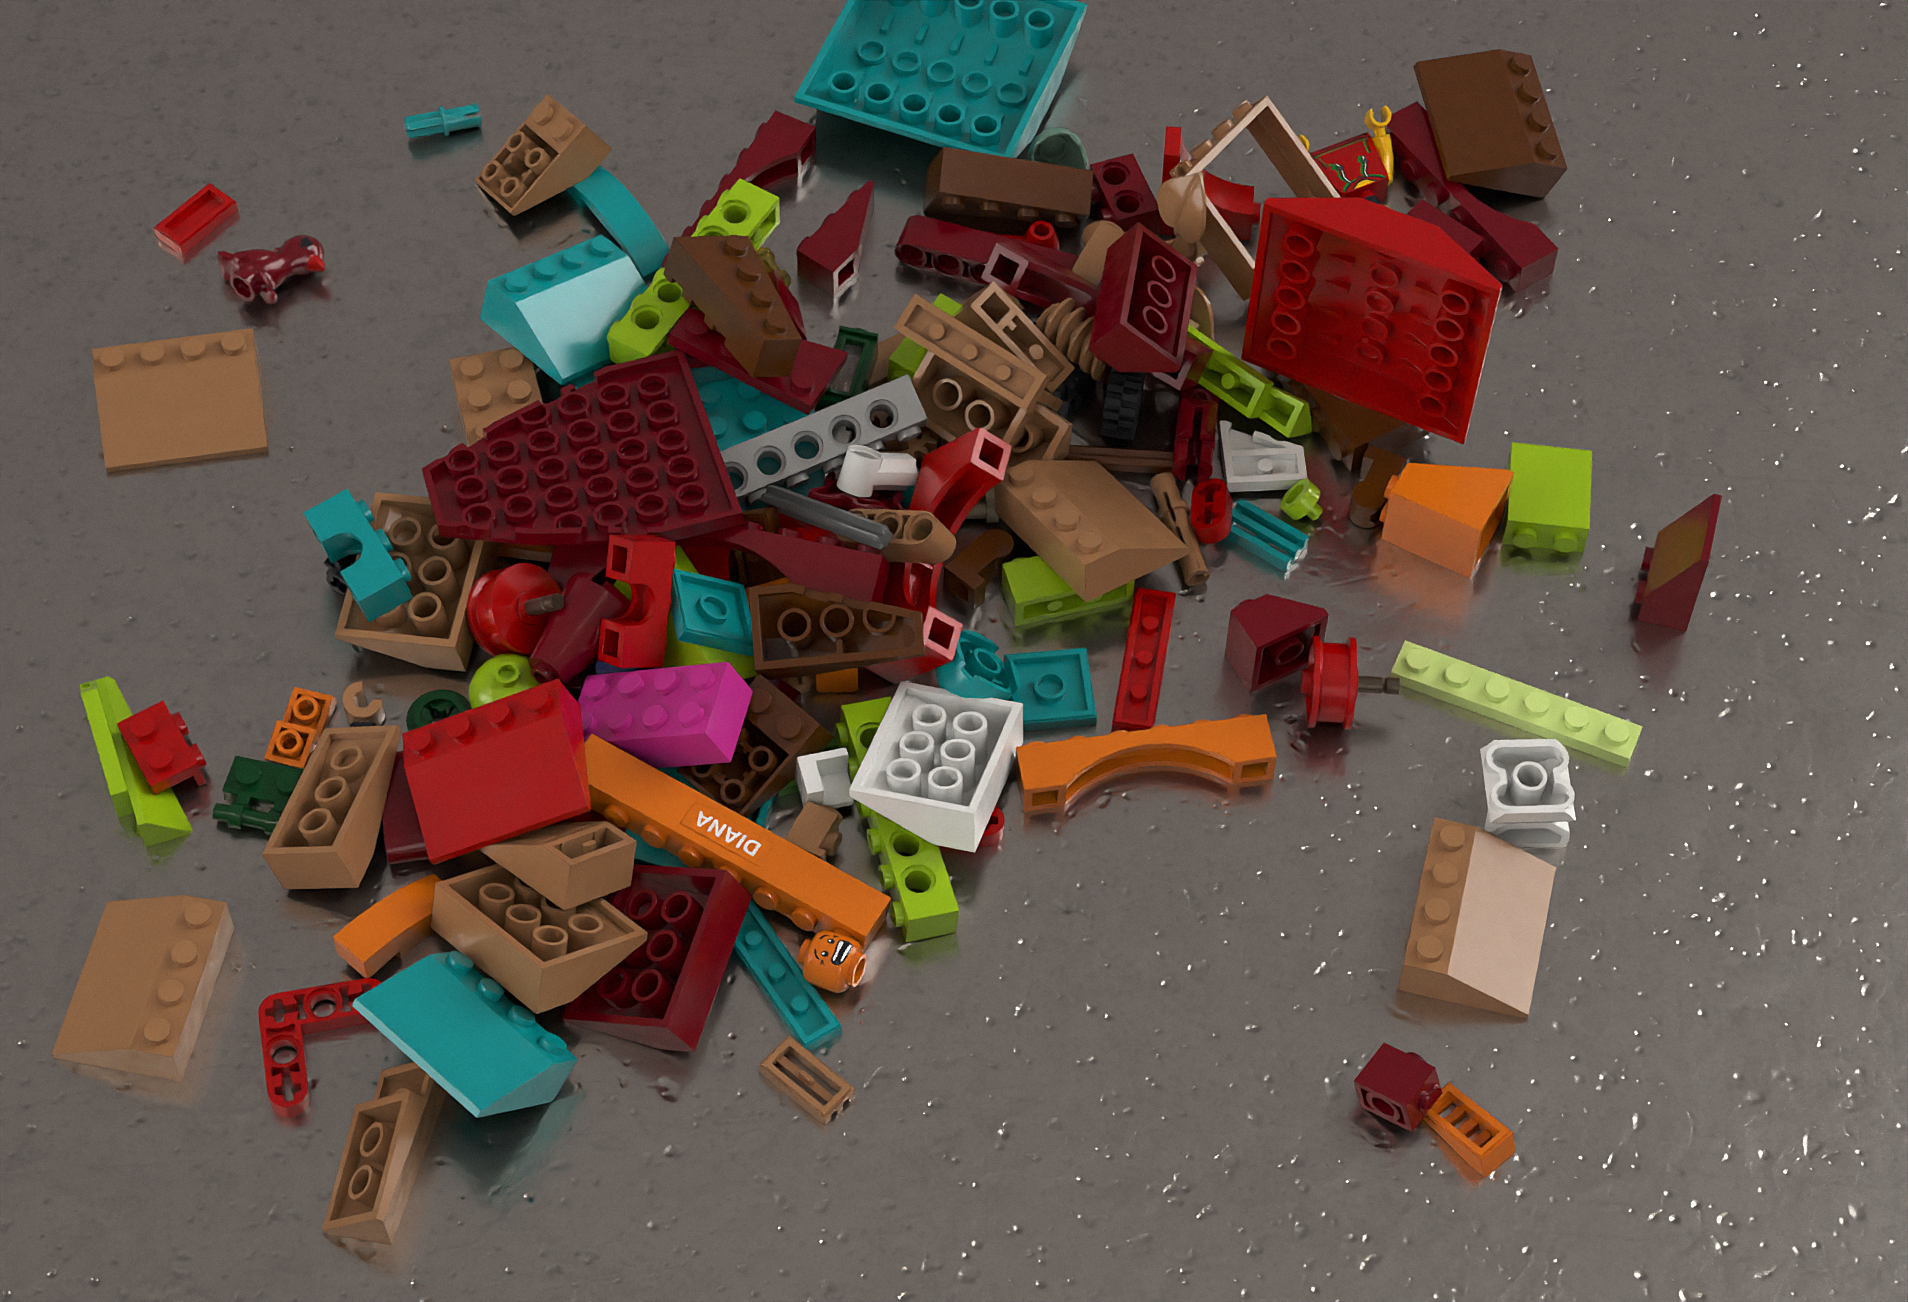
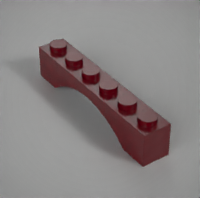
[1380,101,1559,293]
[661,110,816,268]
[981,240,1213,390]

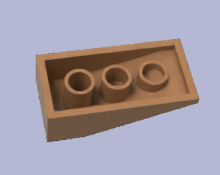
[262,725,401,889]

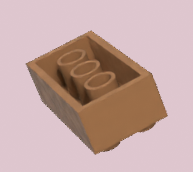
[449,347,543,447]

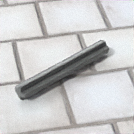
[761,485,893,550]

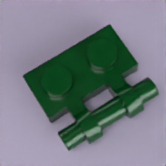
[212,755,304,835]

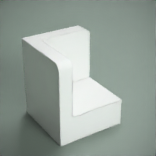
[795,748,854,808]

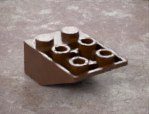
[676,673,834,818]

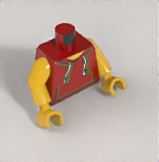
[1297,106,1394,204]

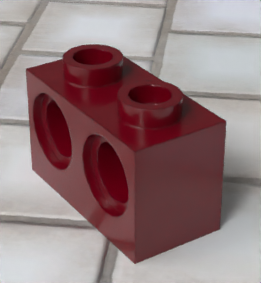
[1089,153,1160,234]

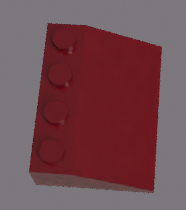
[561,864,752,1052]

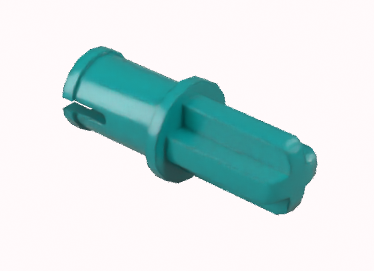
[404,103,482,139]

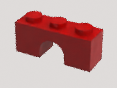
[597,534,676,668]

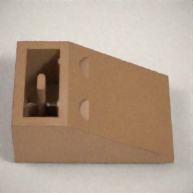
[474,94,612,216]
[480,821,637,911]

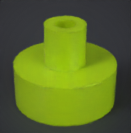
[1280,478,1323,521]

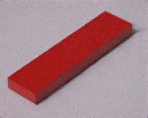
[1111,587,1176,732]

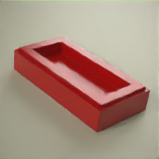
[154,183,238,256]

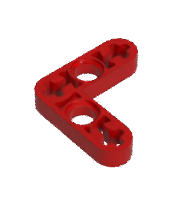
[258,978,382,1117]

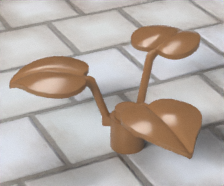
[1082,172,1215,342]

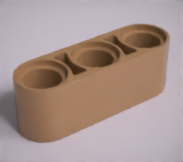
[836,509,956,564]

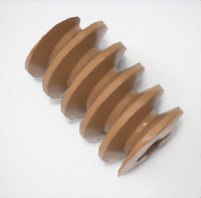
[1035,298,1112,381]

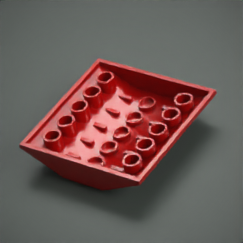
[1241,198,1503,445]

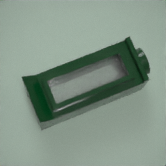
[815,325,878,432]

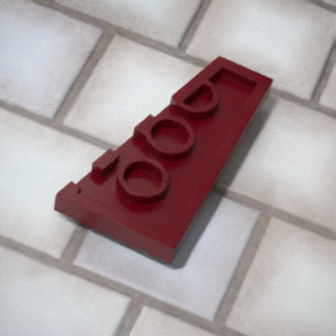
[668,307,849,415]

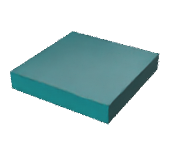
[670,569,754,656]
[1003,648,1097,732]

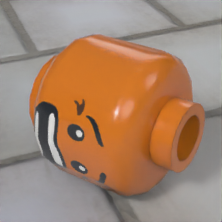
[798,930,867,993]

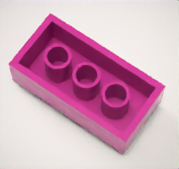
[578,662,753,768]

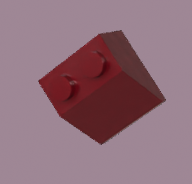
[1224,594,1329,693]

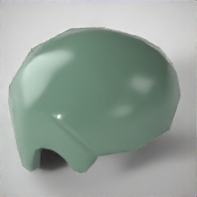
[1027,127,1088,169]

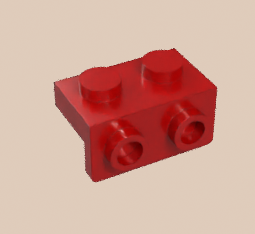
[117,701,207,795]

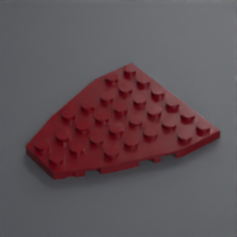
[422,350,744,545]

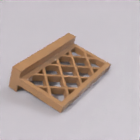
[894,293,1064,413]

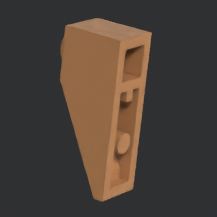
[953,281,1075,394]

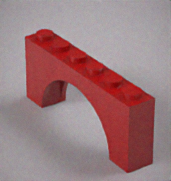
[863,427,1012,685]

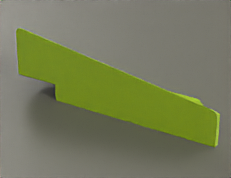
[1187,325,1312,438]
[79,676,192,847]

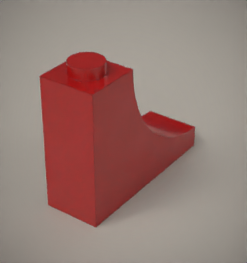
[1158,126,1261,241]

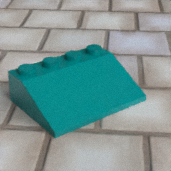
[480,234,648,385]
[352,951,578,1118]

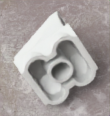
[1480,739,1576,848]

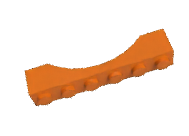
[1015,714,1277,812]

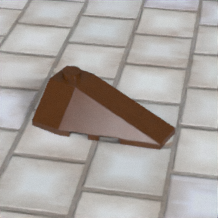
[749,583,926,680]

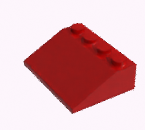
[402,679,591,865]

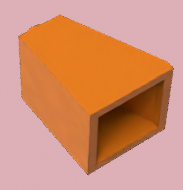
[1379,463,1514,578]

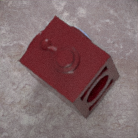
[1354,1043,1442,1132]

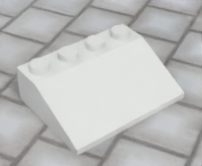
[849,681,1023,853]

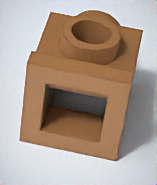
[784,801,843,862]

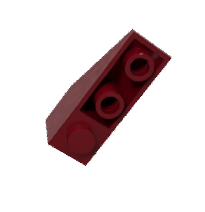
[796,180,874,297]

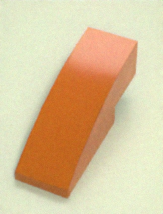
[333,873,442,978]

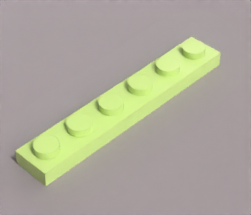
[1390,640,1643,768]

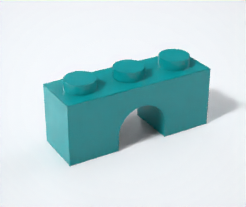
[304,489,413,622]

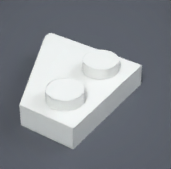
[1218,420,1308,492]

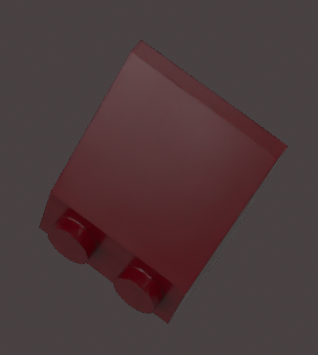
[1633,494,1722,632]

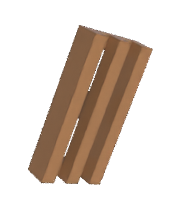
[759,1036,855,1126]

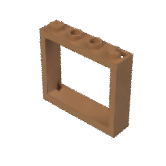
[1169,95,1341,301]

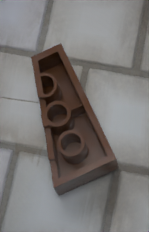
[923,147,1094,228]
[663,235,802,378]

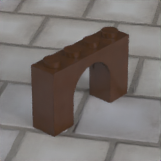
[1265,369,1430,472]

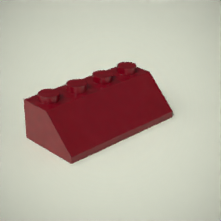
[1088,222,1198,372]

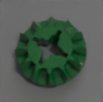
[406,689,471,731]

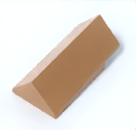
[911,350,1073,470]
[322,1062,447,1245]

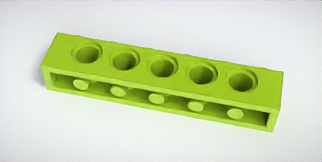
[607,178,780,364]
[834,696,959,943]

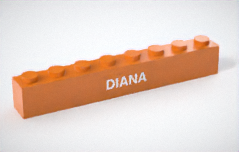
[584,734,891,953]

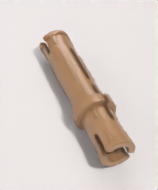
[1150,472,1210,586]

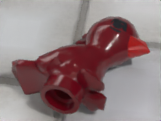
[217,235,325,304]

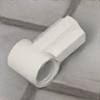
[837,445,919,497]

